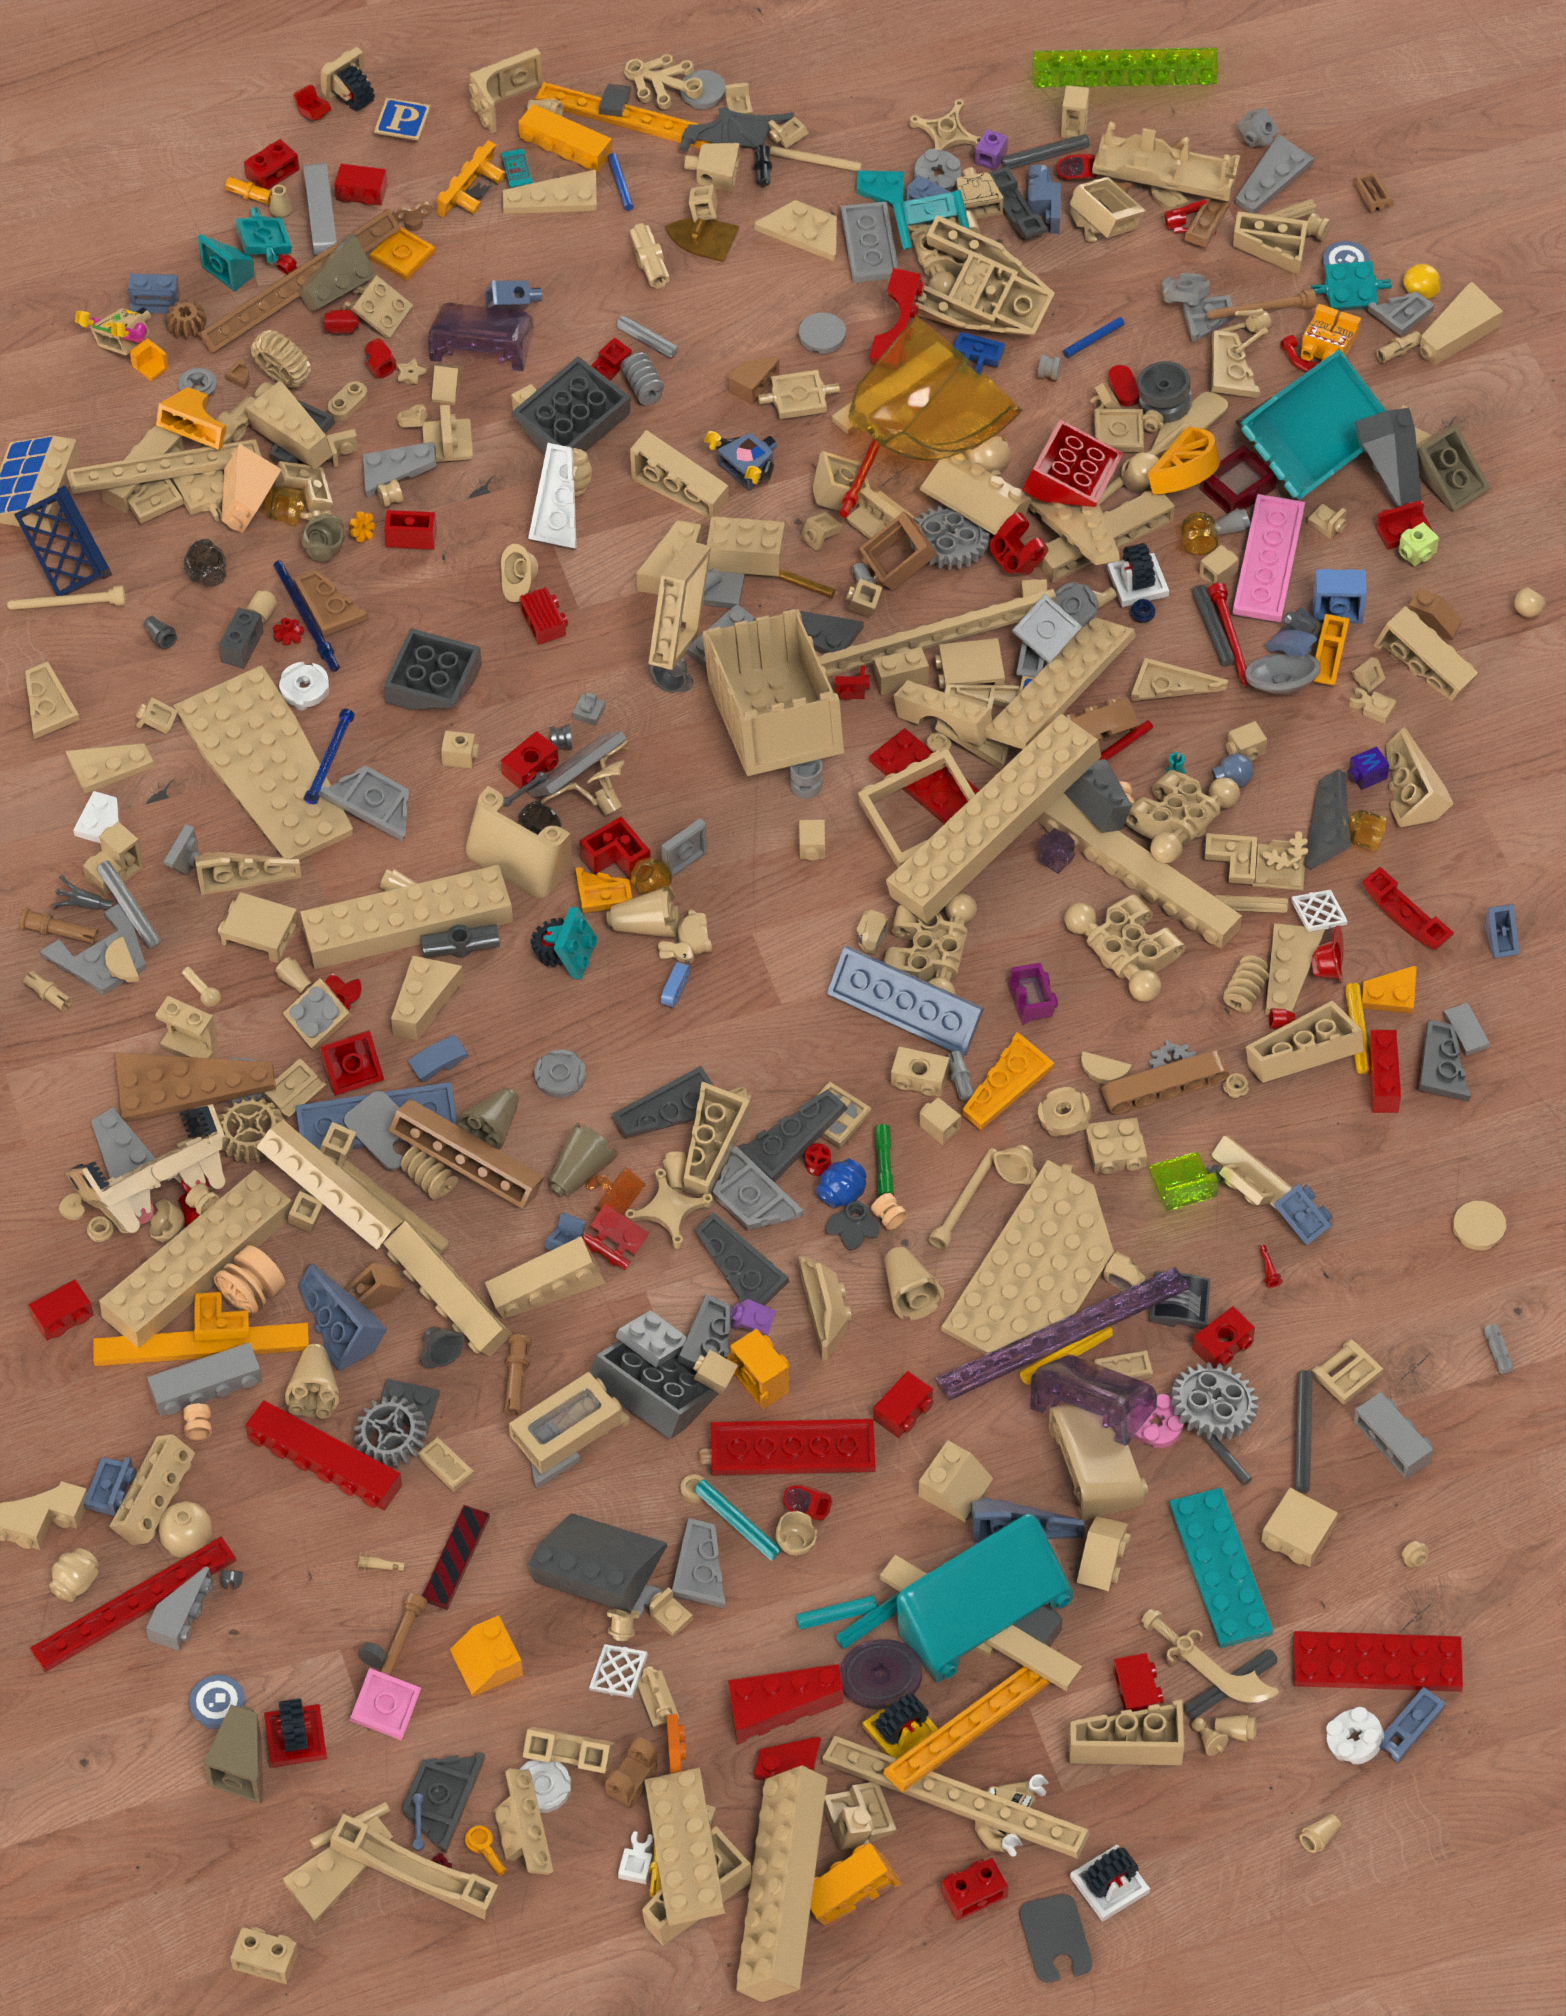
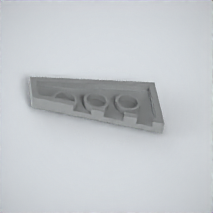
[1235,134,1314,214]

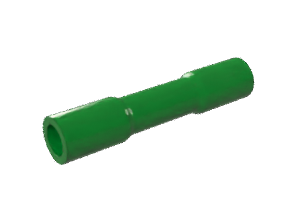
[875,1124,894,1197]

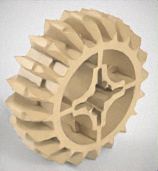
[251,330,311,389]
[218,1096,285,1164]

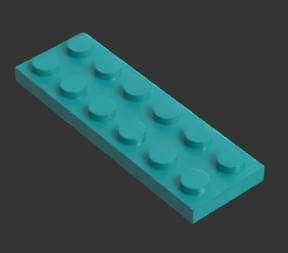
[1169,1488,1273,1649]

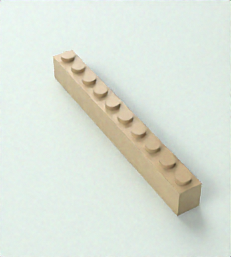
[1036,793,1242,949]

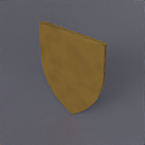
[665,218,739,262]

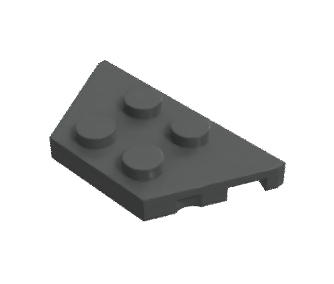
[402,1753,485,1853]

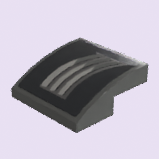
[1149,1272,1210,1330]

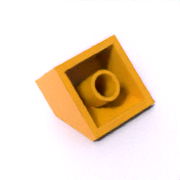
[450,1615,523,1697]

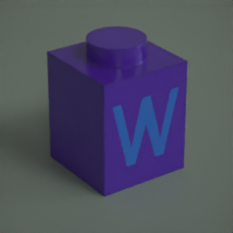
[1348,746,1390,790]

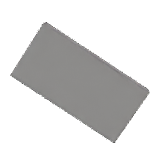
[1443,1003,1490,1056]

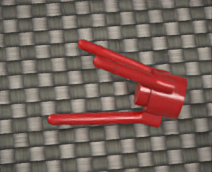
[1165,199,1217,235]

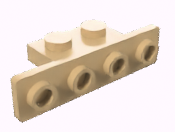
[1212,1136,1293,1210]
[494,1768,553,1875]

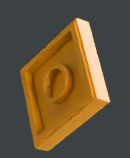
[369,227,436,281]

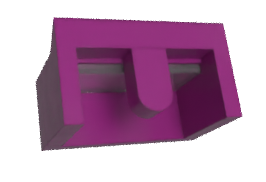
[1007,963,1058,1026]

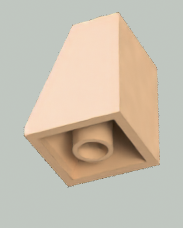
[222,444,282,534]

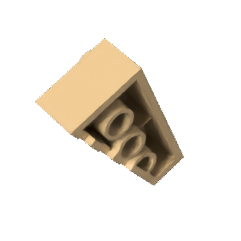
[245,380,332,470]
[1373,606,1478,702]
[684,1082,750,1198]
[485,1236,606,1319]
[1069,1699,1184,1765]
[642,1826,752,1946]

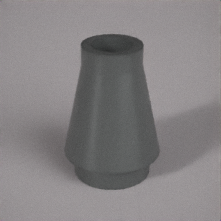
[143,616,177,649]

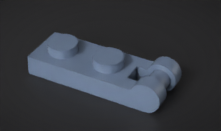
[1379,1687,1446,1763]

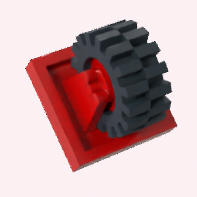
[264,1698,327,1768]

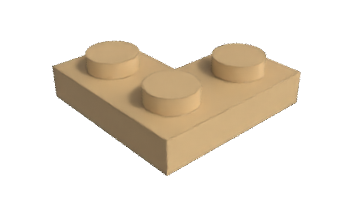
[1205,833,1257,885]

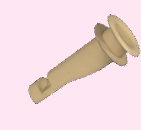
[358,1553,405,1571]

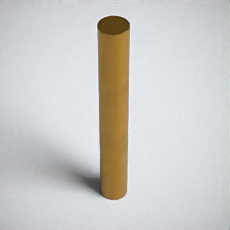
[774,568,836,598]

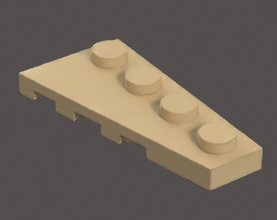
[503,169,597,214]
[283,1816,394,1925]

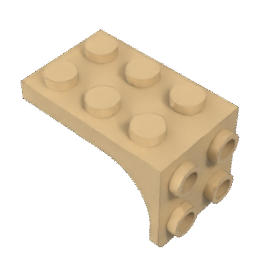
[469,47,543,134]

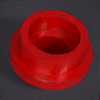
[275,254,297,275]

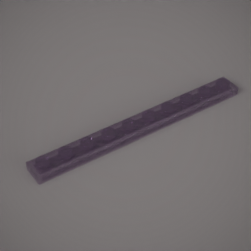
[936,1267,1189,1401]

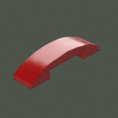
[590,337,632,381]
[1362,867,1454,950]

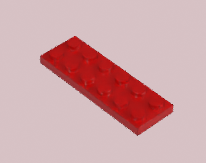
[869,728,980,824]
[711,1419,876,1475]
[1293,1631,1463,1692]

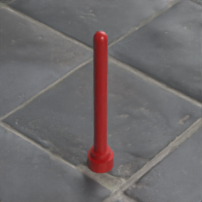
[1207,583,1249,685]

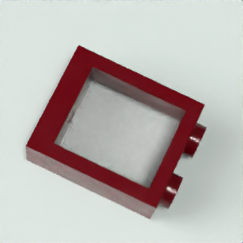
[1200,445,1277,514]

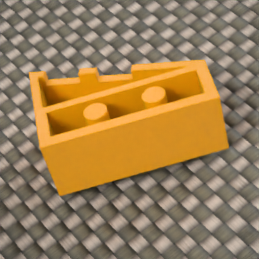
[810,1843,902,1926]

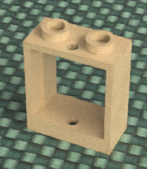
[1070,177,1146,238]

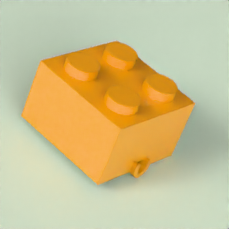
[727,1329,790,1409]

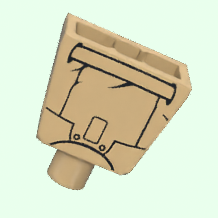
[956,167,1003,219]

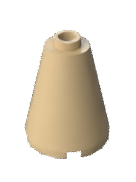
[607,886,679,938]
[884,1247,944,1320]

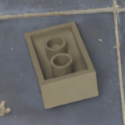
[1417,424,1490,512]

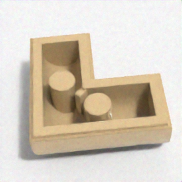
[275,461,333,513]

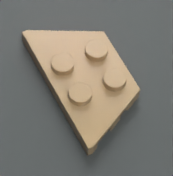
[754,200,837,262]

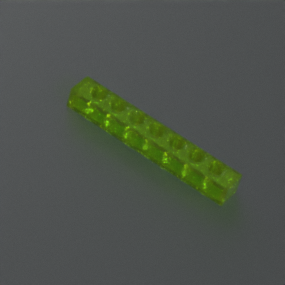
[1032,48,1219,87]

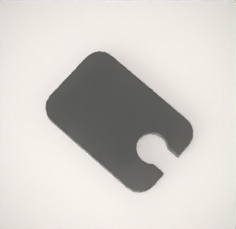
[1020,1894,1092,1983]

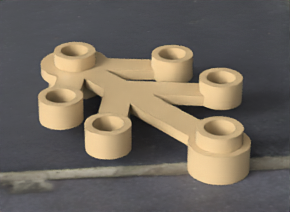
[624,54,704,110]

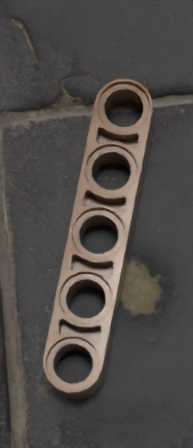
[1101,1050,1230,1115]

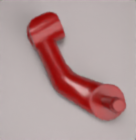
[1280,335,1319,372]

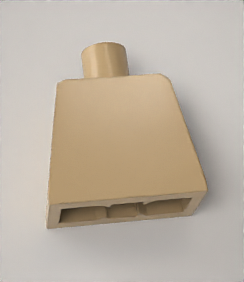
[684,143,740,192]

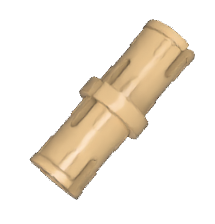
[1375,331,1421,363]
[23,971,72,1012]

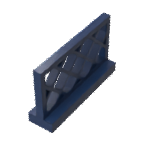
[14,485,112,596]

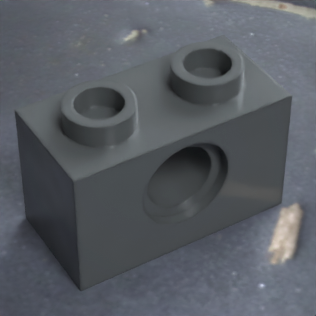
[219,607,264,669]

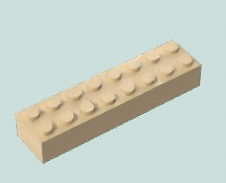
[300,865,513,970]
[99,1170,292,1348]
[736,1766,827,2002]

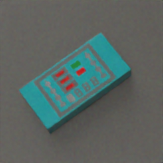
[501,148,533,188]

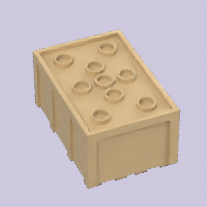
[702,609,844,776]

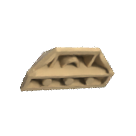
[799,1256,852,1361]

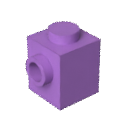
[975,129,1008,171]

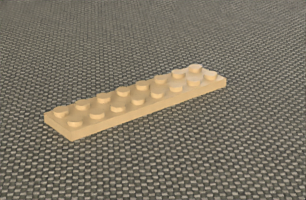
[984,617,1136,749]

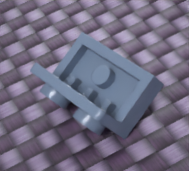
[84,1457,136,1516]

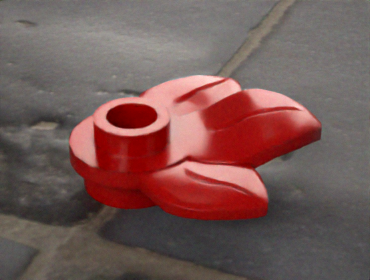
[325,973,362,1011]

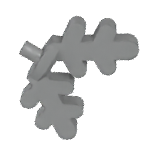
[1149,1040,1196,1069]

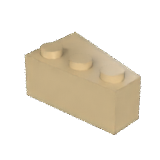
[636,520,702,595]
[391,956,464,1041]

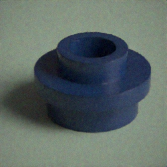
[1131,599,1155,623]

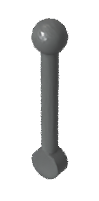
[503,772,547,807]

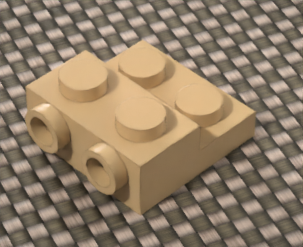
[1085,1117,1147,1174]

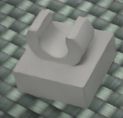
[573,693,606,726]

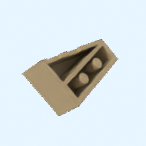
[1233,212,1308,276]

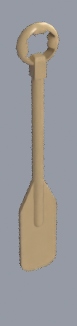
[1098,392,1229,505]

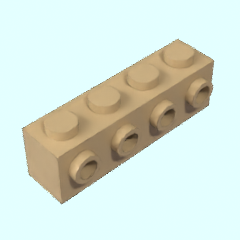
[109,1434,195,1545]

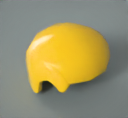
[1403,264,1441,299]

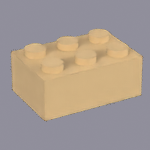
[707,516,784,576]

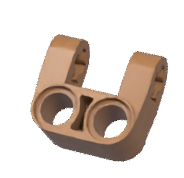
[605,1737,658,1808]

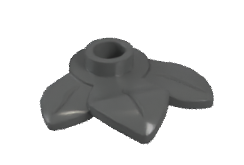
[826,1201,880,1250]

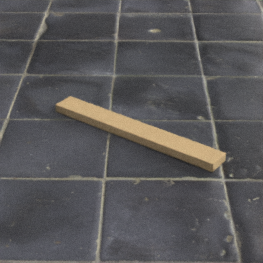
[67,439,262,494]
[880,1555,1082,1692]

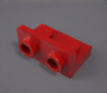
[1376,500,1433,550]

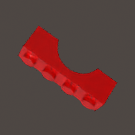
[869,268,925,370]

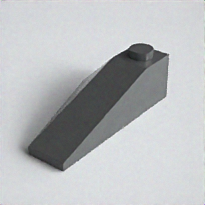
[1354,408,1422,507]

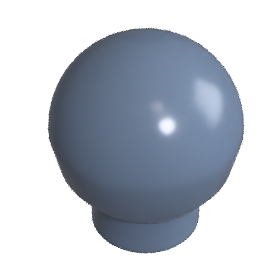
[1212,753,1254,788]

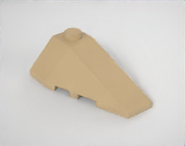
[1386,728,1454,827]
[194,852,302,895]

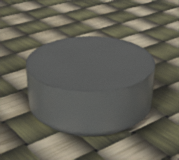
[358,1642,387,1668]

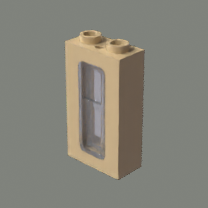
[509,1372,622,1475]

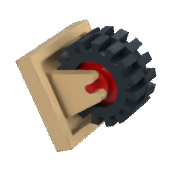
[321,47,375,111]

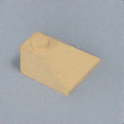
[812,451,870,511]

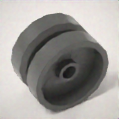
[1137,361,1192,423]

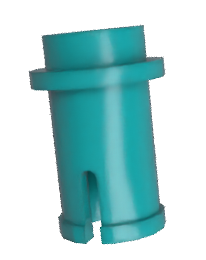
[1166,752,1186,774]

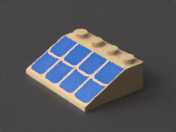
[0,436,80,532]

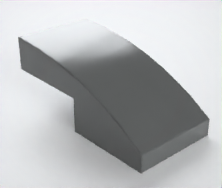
[599,84,631,117]

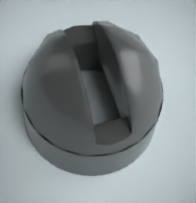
[220,1570,243,1590]

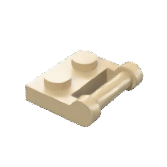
[1311,1339,1383,1405]

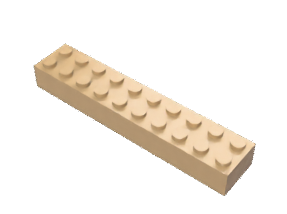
[886,714,1101,924]

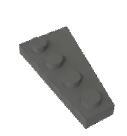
[1305,769,1351,870]

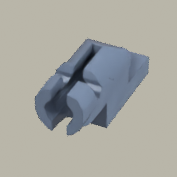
[1028,164,1061,234]

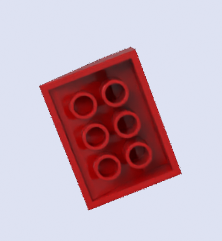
[1022,419,1123,507]

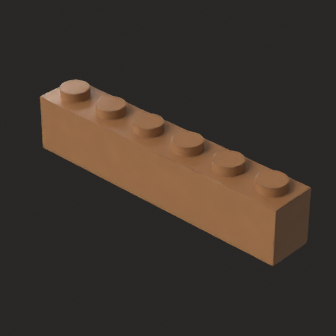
[388,1099,545,1209]

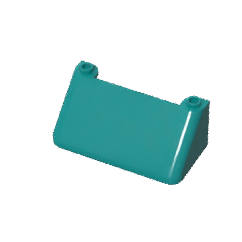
[897,1513,1073,1683]

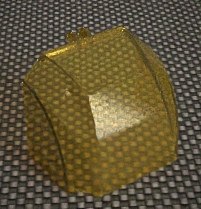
[848,315,1023,462]

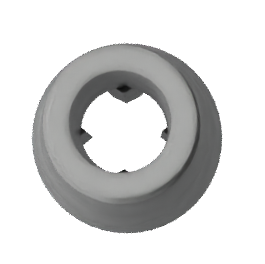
[1213,508,1251,536]

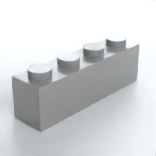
[147,1342,262,1416]

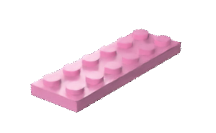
[1233,494,1305,622]

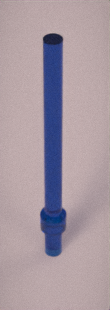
[273,560,340,672]

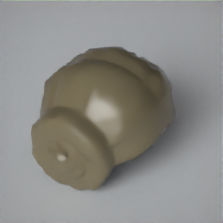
[301,513,345,562]

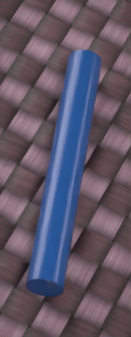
[608,153,634,211]
[1063,317,1125,358]

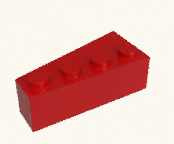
[728,1664,843,1745]

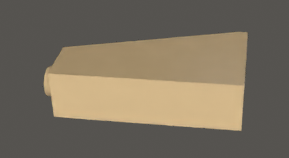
[1419,282,1503,366]

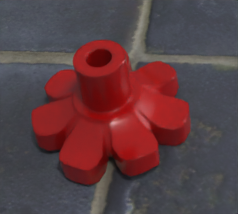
[273,618,305,645]

